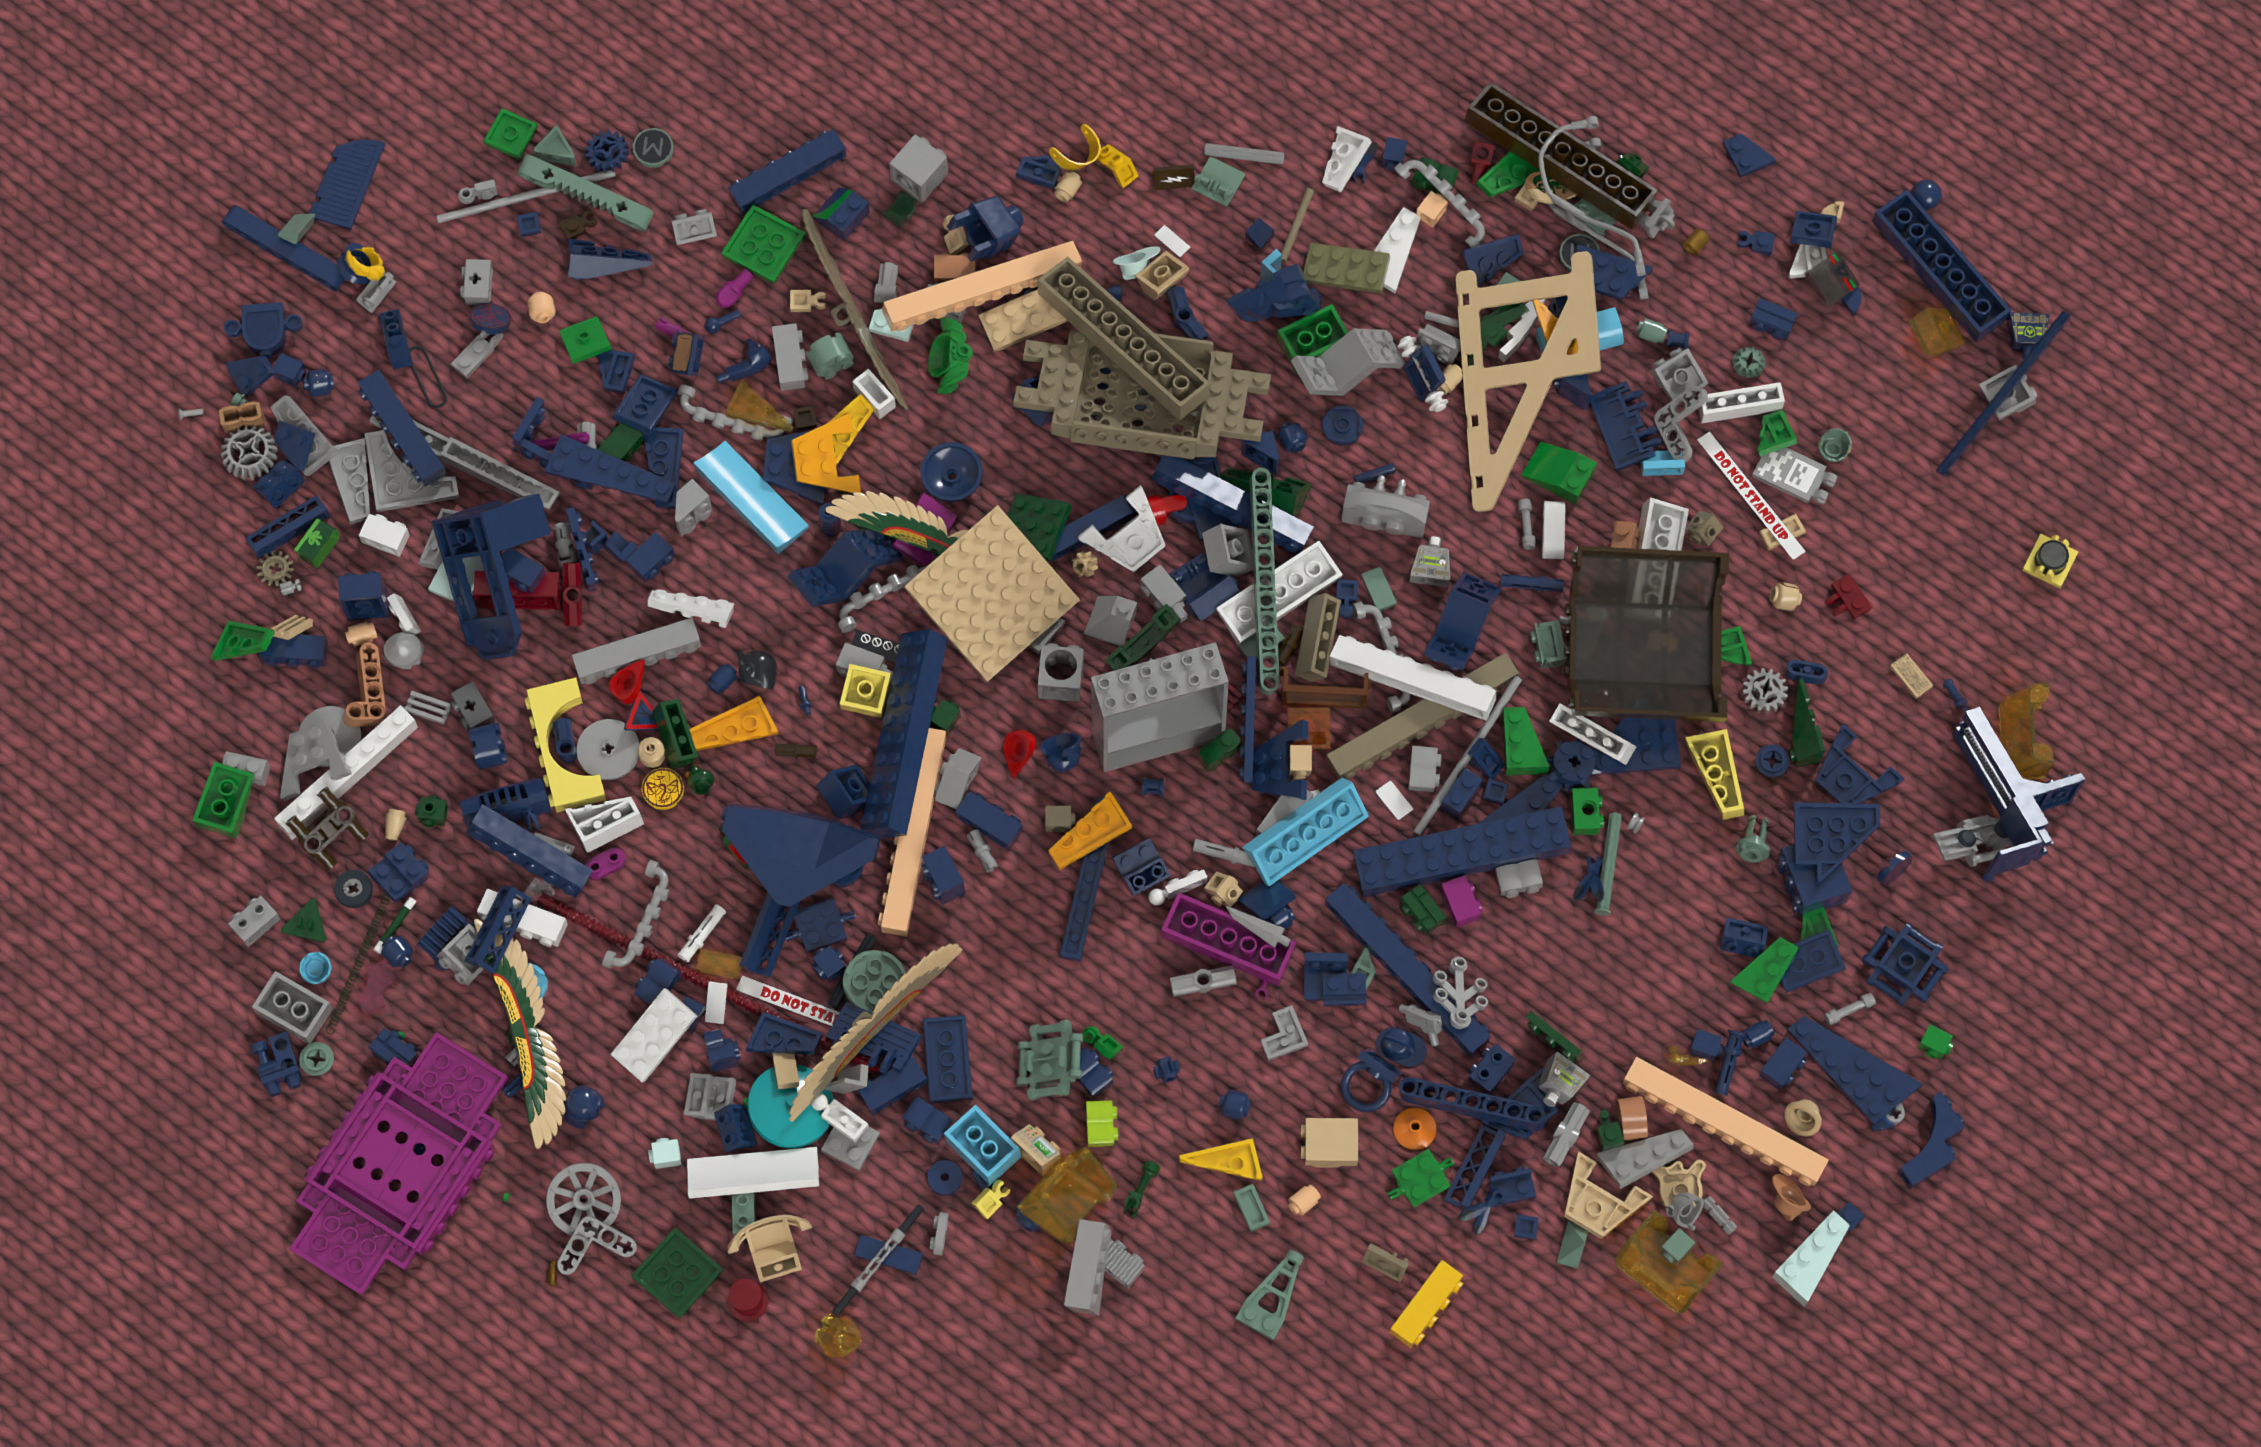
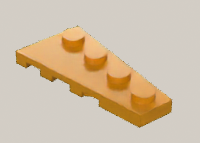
[689,696,779,751]

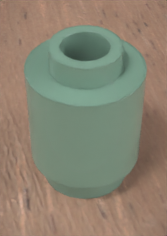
[1636,318,1668,344]

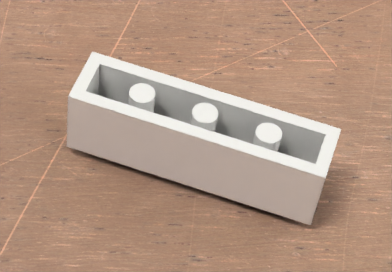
[1698,382,1785,423]
[1549,703,1636,765]
[477,889,568,947]

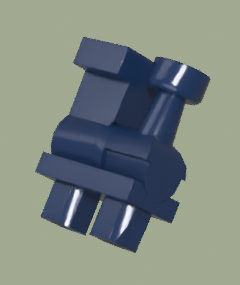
[250,1031,302,1097]

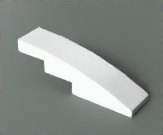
[1498,299,1546,363]

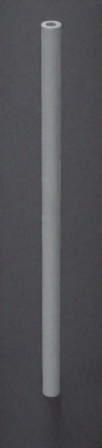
[436,169,616,224]
[1413,676,1522,836]

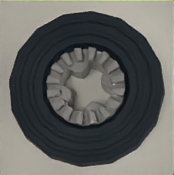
[334,870,373,908]

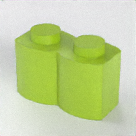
[1086,1101,1118,1147]

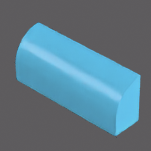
[1535,307,1624,354]

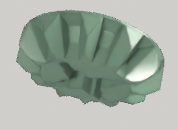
[1732,346,1765,378]
[299,1042,334,1076]

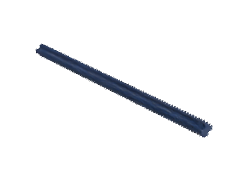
[1936,311,2071,477]

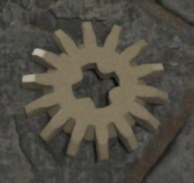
[256,551,294,587]

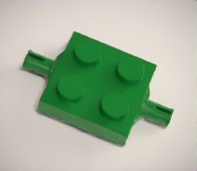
[1387,1149,1455,1208]

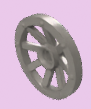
[546,1163,621,1236]

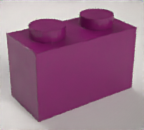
[1440,875,1483,928]

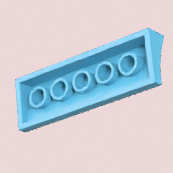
[693,441,809,555]
[1242,778,1369,886]

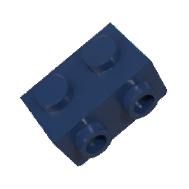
[253,459,305,508]

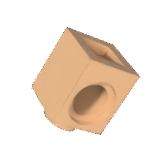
[1416,191,1448,228]

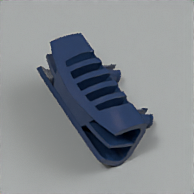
[460,777,552,832]

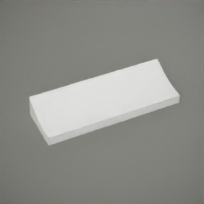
[1622,498,1689,625]
[1216,541,1343,646]
[687,1147,819,1199]

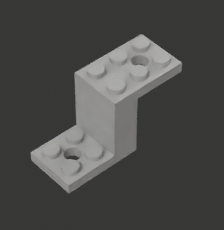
[1291,328,1406,396]

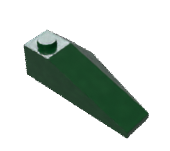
[1220,468,1311,517]

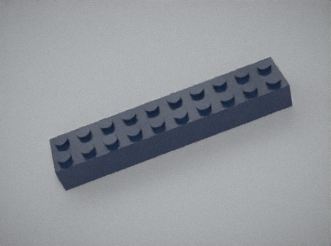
[860,629,948,839]
[1353,806,1571,897]

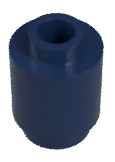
[706,664,737,695]
[1742,1020,1775,1049]

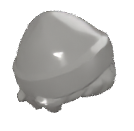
[384,632,424,669]

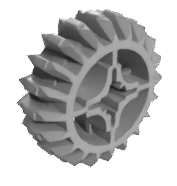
[221,425,278,480]

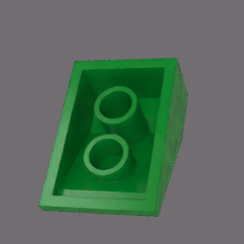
[1521,442,1597,505]
[192,762,255,839]

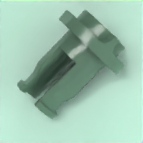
[1735,815,1770,863]

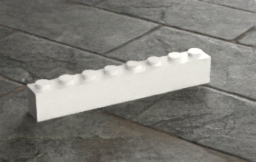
[1330,635,1496,721]
[274,705,418,840]

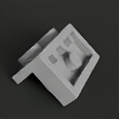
[671,209,717,245]

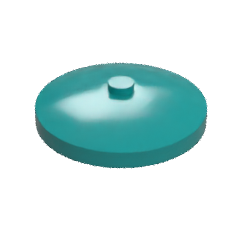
[747,1064,834,1148]

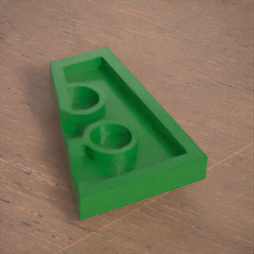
[1476,152,1540,198]

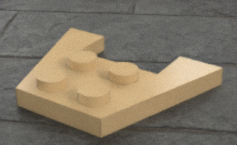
[1564,1151,1653,1239]

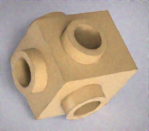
[1204,871,1243,907]

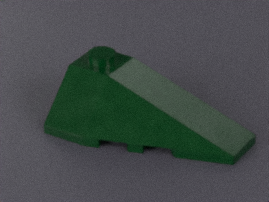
[1788,678,1825,768]

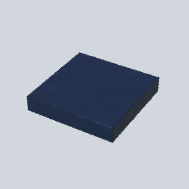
[1790,211,1837,248]
[1238,881,1296,920]

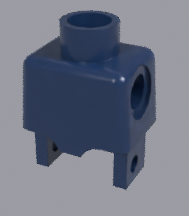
[946,196,1023,262]

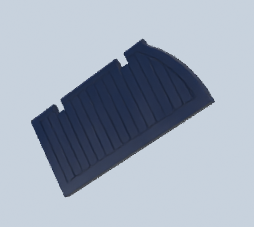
[309,140,386,230]

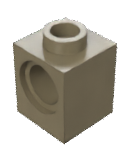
[1045,806,1075,832]

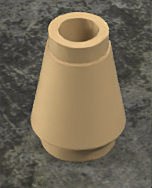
[385,809,406,841]

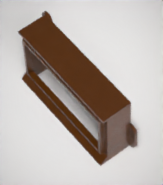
[1279,667,1371,709]

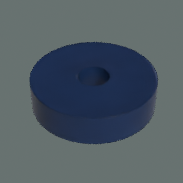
[927,1160,962,1196]

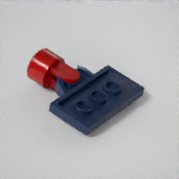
[1147,457,1239,542]

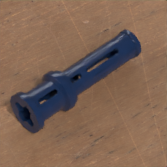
[1714,1029,1747,1096]

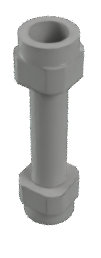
[1518,499,1535,550]
[1824,993,1876,1026]

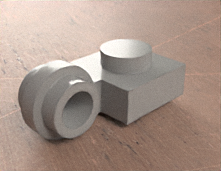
[458,180,498,204]

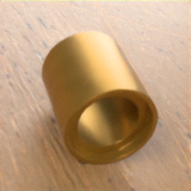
[1683,228,1710,256]

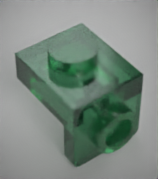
[884,191,917,227]

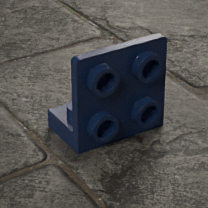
[1304,952,1348,1001]

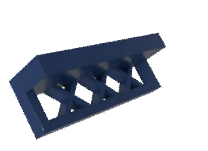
[245,495,330,559]
[464,886,531,974]
[739,893,800,977]
[1444,1125,1507,1210]

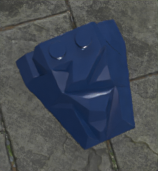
[1227,264,1322,322]

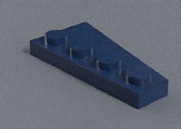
[643,427,684,509]
[566,507,599,592]
[1478,773,1563,824]

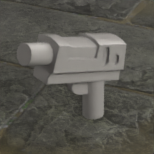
[1399,1004,1442,1046]

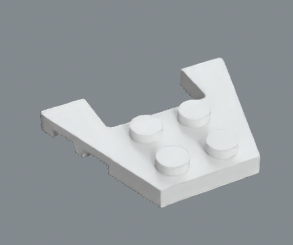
[1078,485,1166,572]

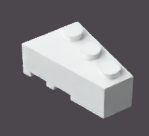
[565,797,644,853]

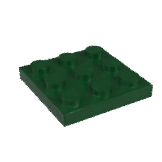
[1007,493,1072,561]
[1526,1011,1584,1063]
[631,1228,724,1319]

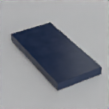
[923,1015,973,1104]

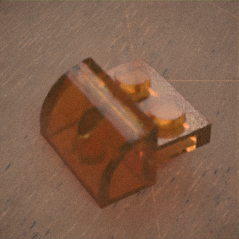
[1287,708,1330,749]

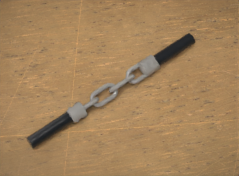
[831,1204,924,1317]

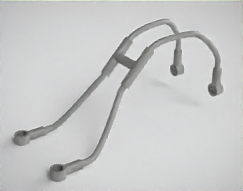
[1538,116,1649,300]

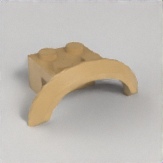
[728,1215,812,1282]

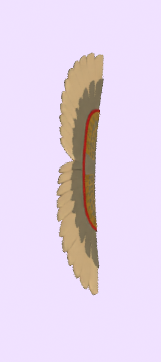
[789,944,962,1122]

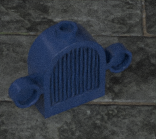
[224,302,303,359]

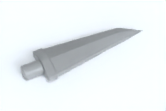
[1225,905,1291,948]

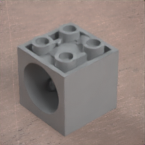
[889,134,948,203]
[1038,643,1084,702]

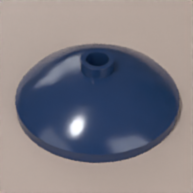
[920,442,983,502]

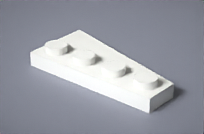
[648,590,734,628]

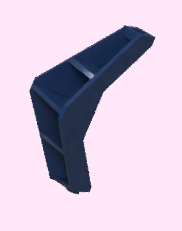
[721,803,881,907]

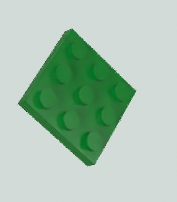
[721,205,806,284]

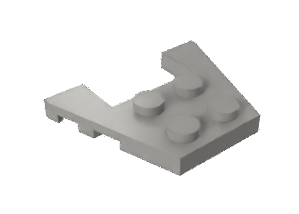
[280,721,352,801]

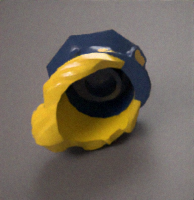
[336,243,385,284]

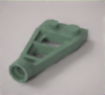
[1235,1249,1304,1341]

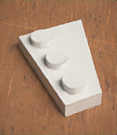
[1322,126,1372,192]

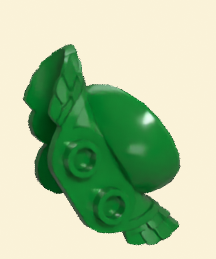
[928,318,973,394]

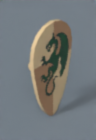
[1525,172,1577,204]

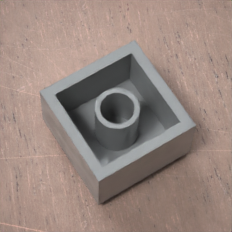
[1202,524,1253,577]

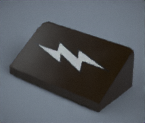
[1153,164,1195,190]

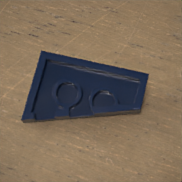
[1461,234,1524,287]
[746,1012,823,1055]

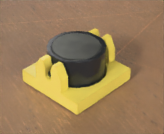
[2022,534,2078,588]

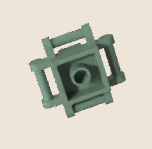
[1016,1020,1083,1100]

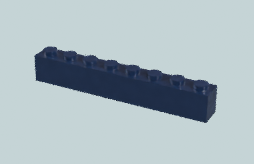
[1152,455,1314,555]

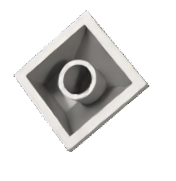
[1084,596,1137,647]

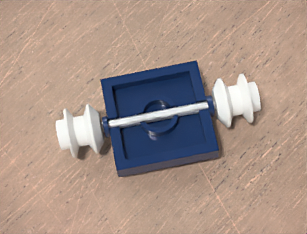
[1398,336,1448,412]

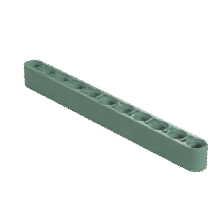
[1250,468,1279,695]

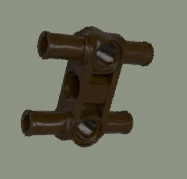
[285,786,369,871]

